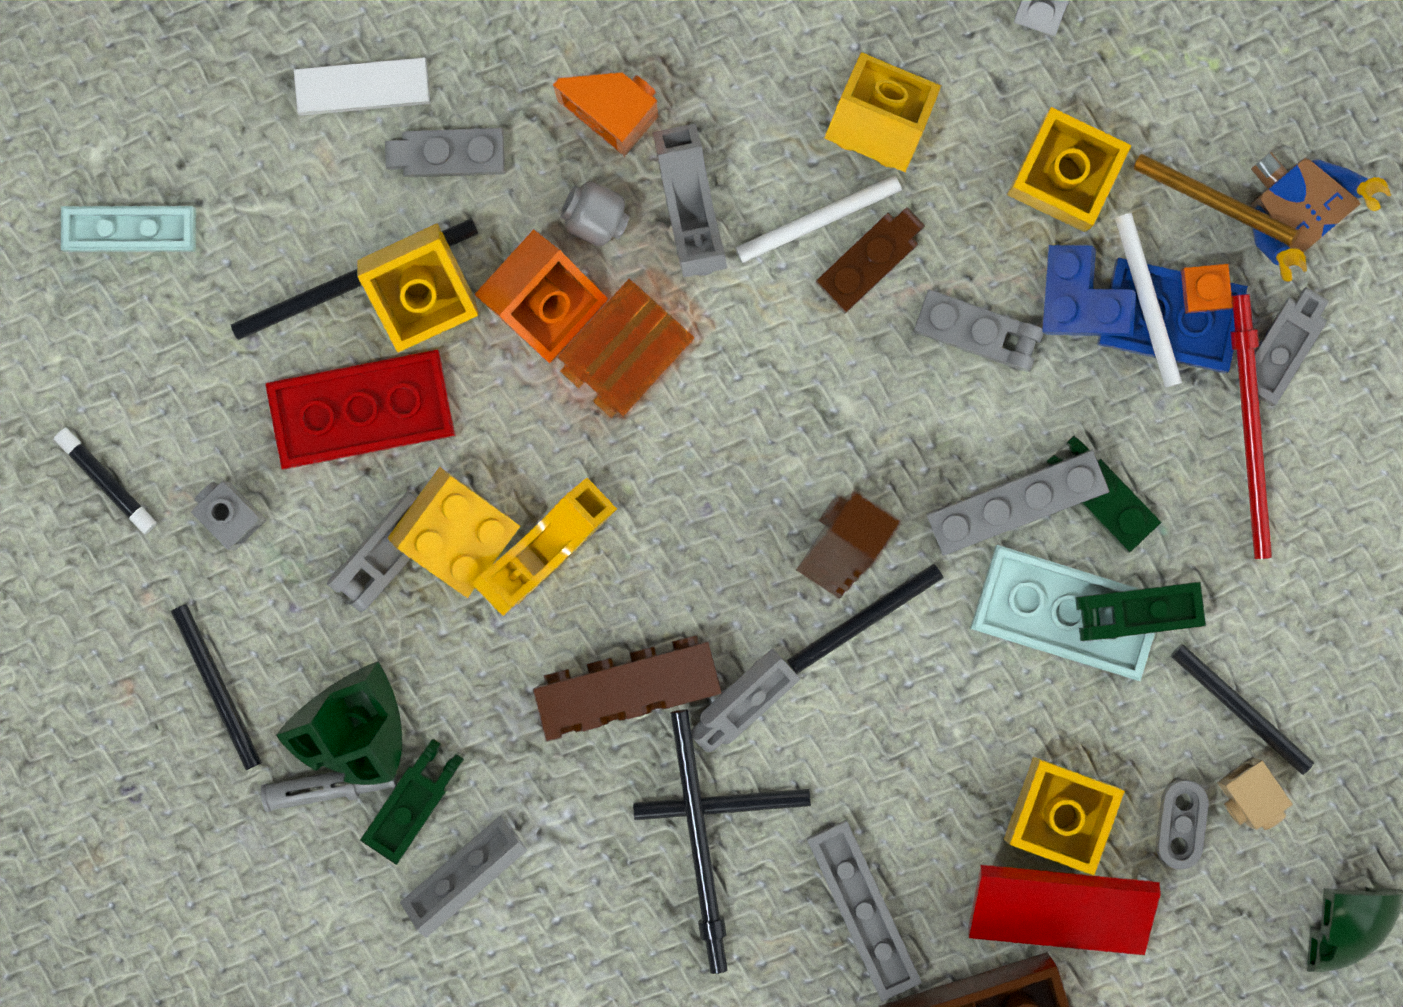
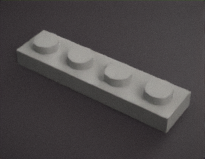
[927,449,1109,556]
[806,820,922,1002]

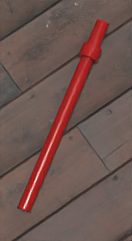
[1230,294,1272,559]

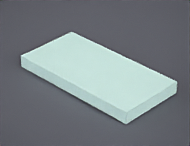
[970,545,1155,681]

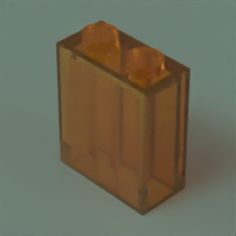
[558,278,695,419]

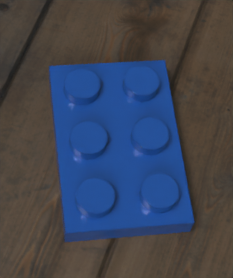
[1097,257,1248,374]

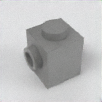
[191,481,267,551]

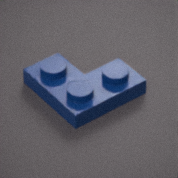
[1042,245,1136,337]

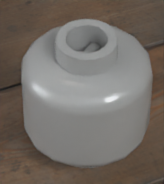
[560,181,629,247]

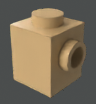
[1217,758,1293,830]

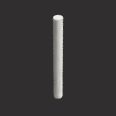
[735,175,902,263]
[1115,213,1182,388]

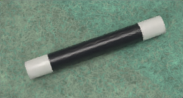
[54,427,157,535]

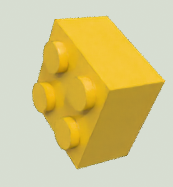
[1007,107,1132,233]
[357,223,478,353]
[387,467,520,598]
[1003,756,1125,876]

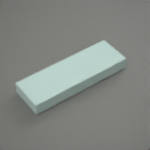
[61,206,196,252]

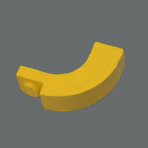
[472,477,617,616]

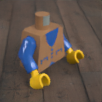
[1251,152,1391,282]

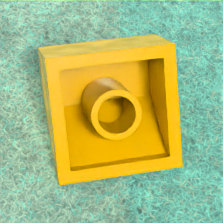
[824,52,941,173]

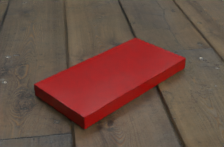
[265,349,456,470]
[968,865,1161,955]

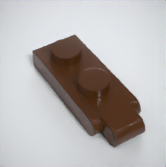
[815,207,925,314]

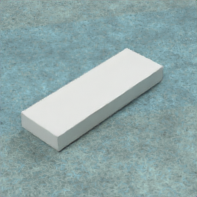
[294,57,430,116]

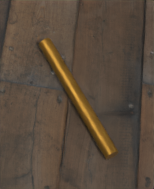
[1134,154,1299,246]

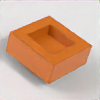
[1181,264,1233,314]

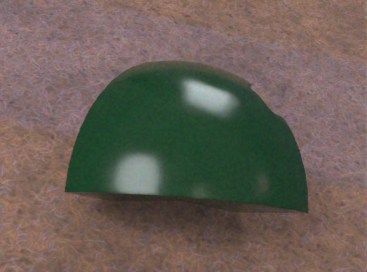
[276,661,402,785]
[1307,887,1403,972]

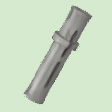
[261,771,398,812]

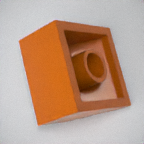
[553,72,658,157]
[474,229,608,364]

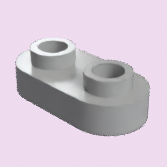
[1156,779,1209,869]

